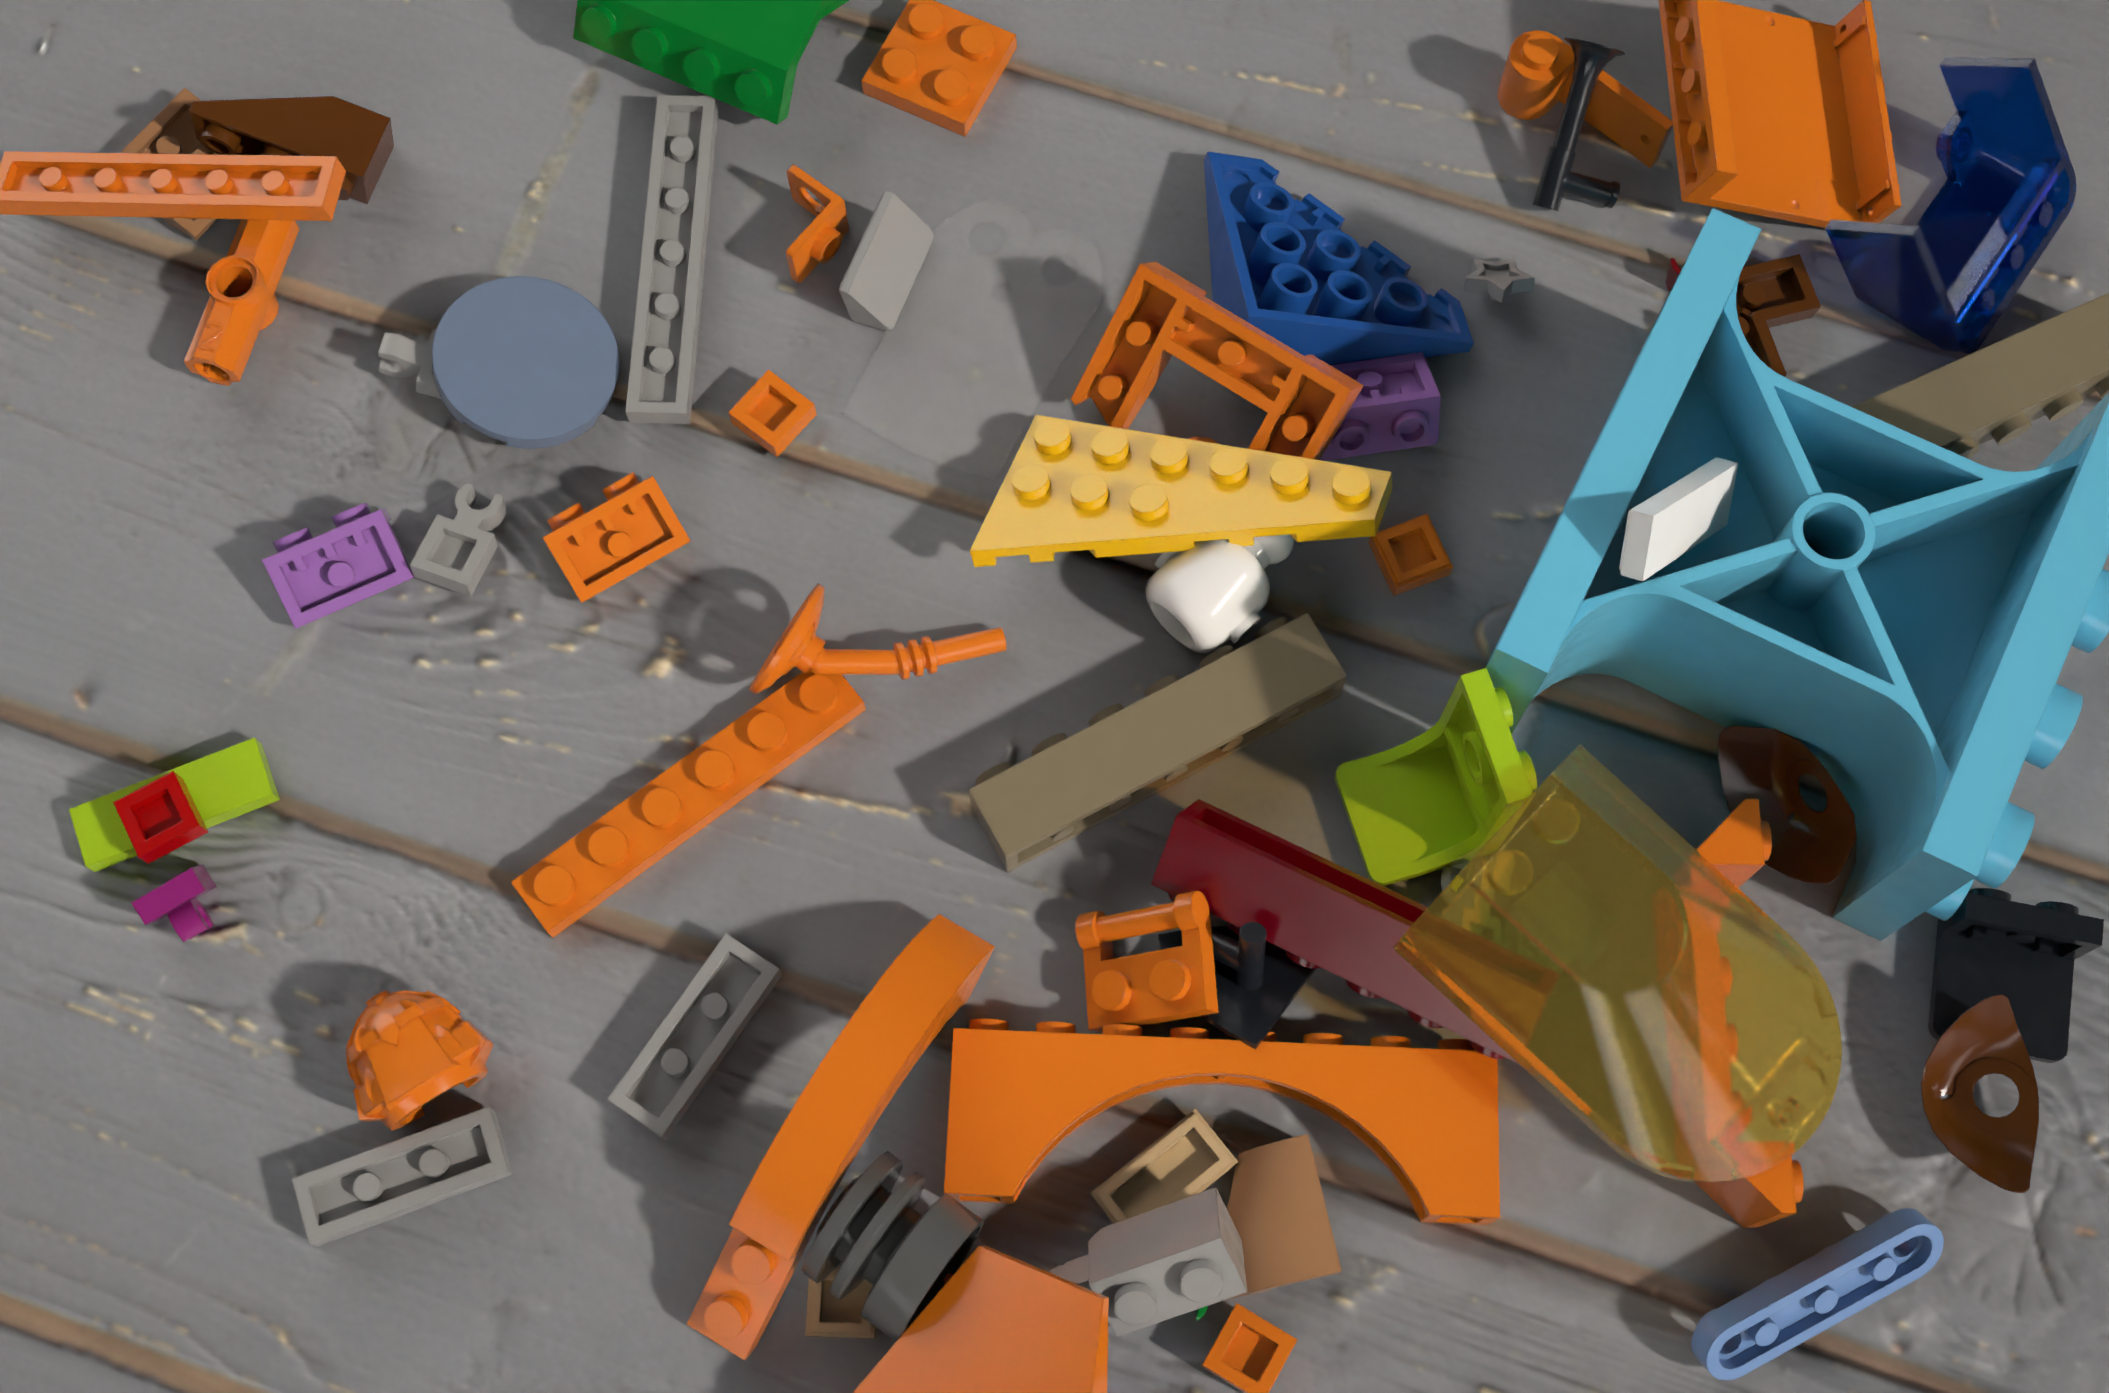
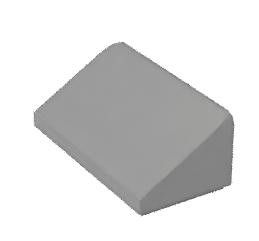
[838,191,934,331]

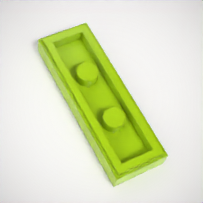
[69,737,280,872]

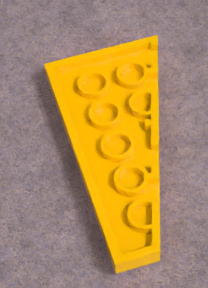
[970,415,1393,567]

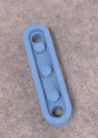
[1691,1208,1944,1380]

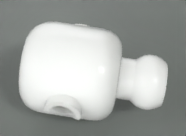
[1146,534,1294,654]

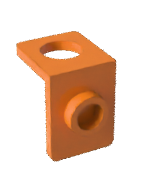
[786,164,849,283]

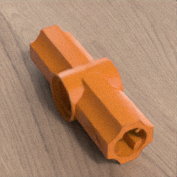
[184,219,299,386]

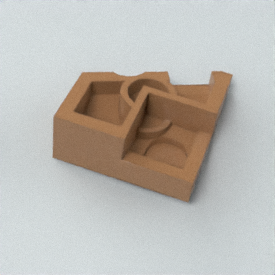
[1220,1134,1342,1302]

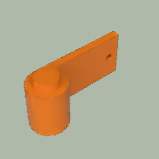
[1497,30,1673,169]

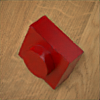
[113,771,208,864]

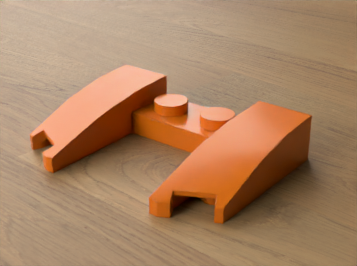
[1071,262,1364,460]

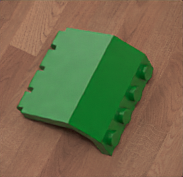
[573,0,849,125]

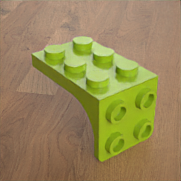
[1335,668,1537,886]

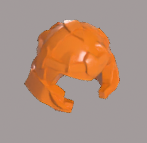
[346,990,493,1131]

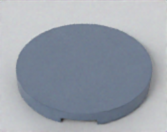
[432,276,619,449]

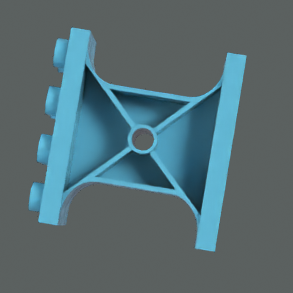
[1485,208,2109,941]

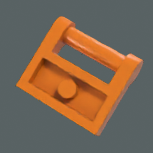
[1075,891,1219,1033]

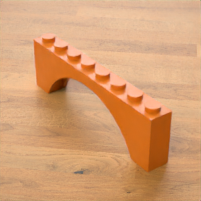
[944,1018,1500,1225]

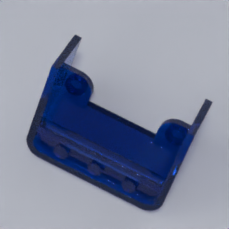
[1825,57,2077,353]

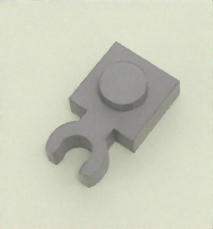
[410,483,506,597]

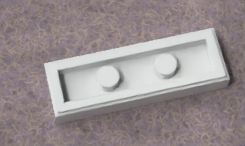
[1619,457,1738,581]

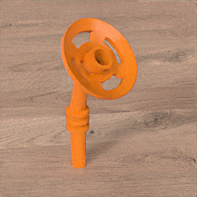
[748,583,1006,694]

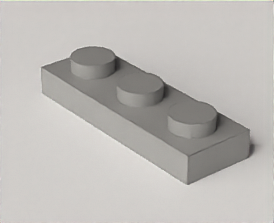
[607,933,783,1140]
[292,1106,513,1247]

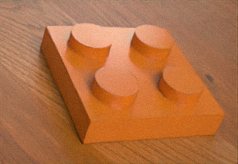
[861,0,1017,137]

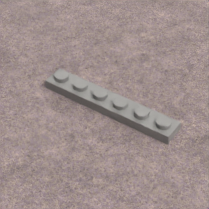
[626,95,719,424]

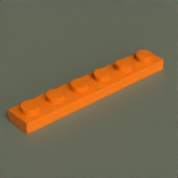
[0,151,346,221]
[511,669,866,938]

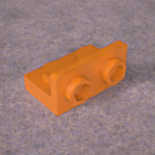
[542,472,691,603]

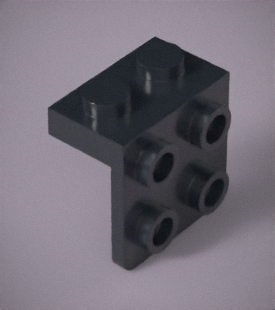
[1928,888,2104,1063]

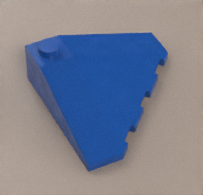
[1204,152,1474,365]

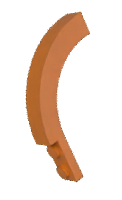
[687,914,995,1361]

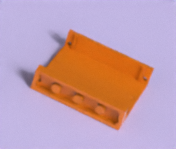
[1658,0,1902,235]

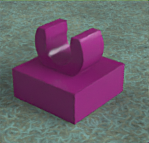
[131,865,217,942]

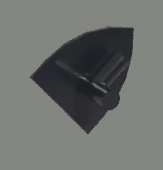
[1158,922,1316,1049]

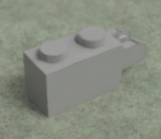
[1049,1187,1247,1337]

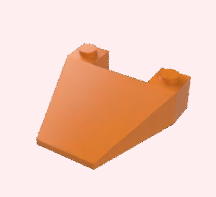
[853,1245,1109,1393]

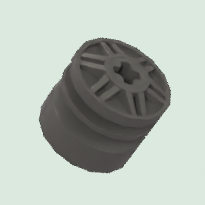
[801,1151,984,1342]

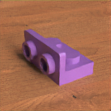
[1320,352,1441,461]
[262,502,414,629]

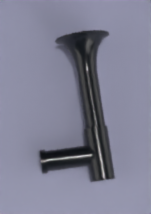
[1533,37,1625,211]

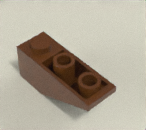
[189,96,394,204]

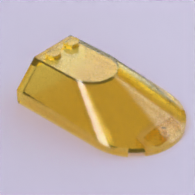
[1393,744,1842,1182]

